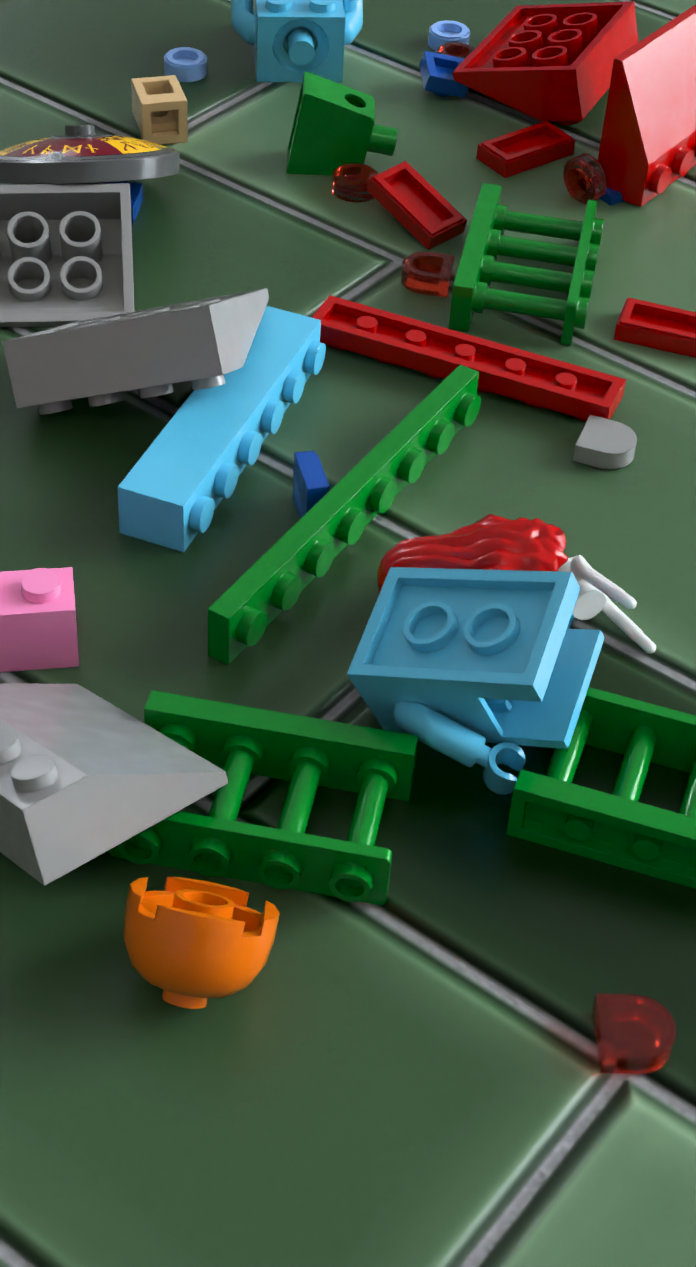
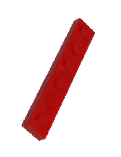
[311,295,626,422]

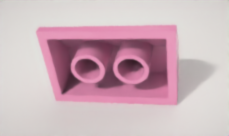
[0,567,79,672]

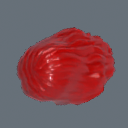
[377,514,568,596]

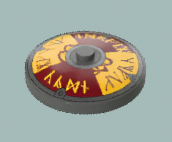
[0,124,180,184]

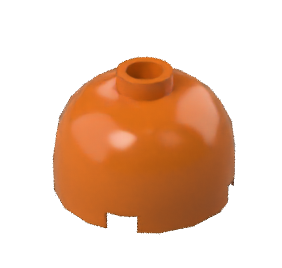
[123,877,280,1009]

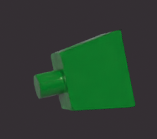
[286,71,398,177]

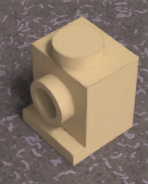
[131,75,188,145]

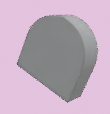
[573,415,637,470]

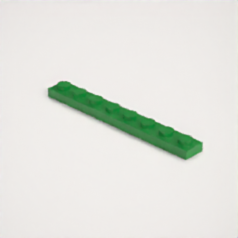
[208,364,481,665]

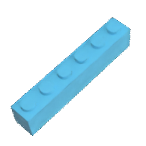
[117,306,326,552]

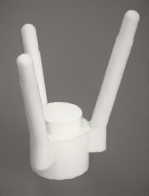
[558,555,656,654]

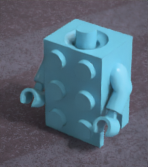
[231,0,363,83]
[347,567,604,795]

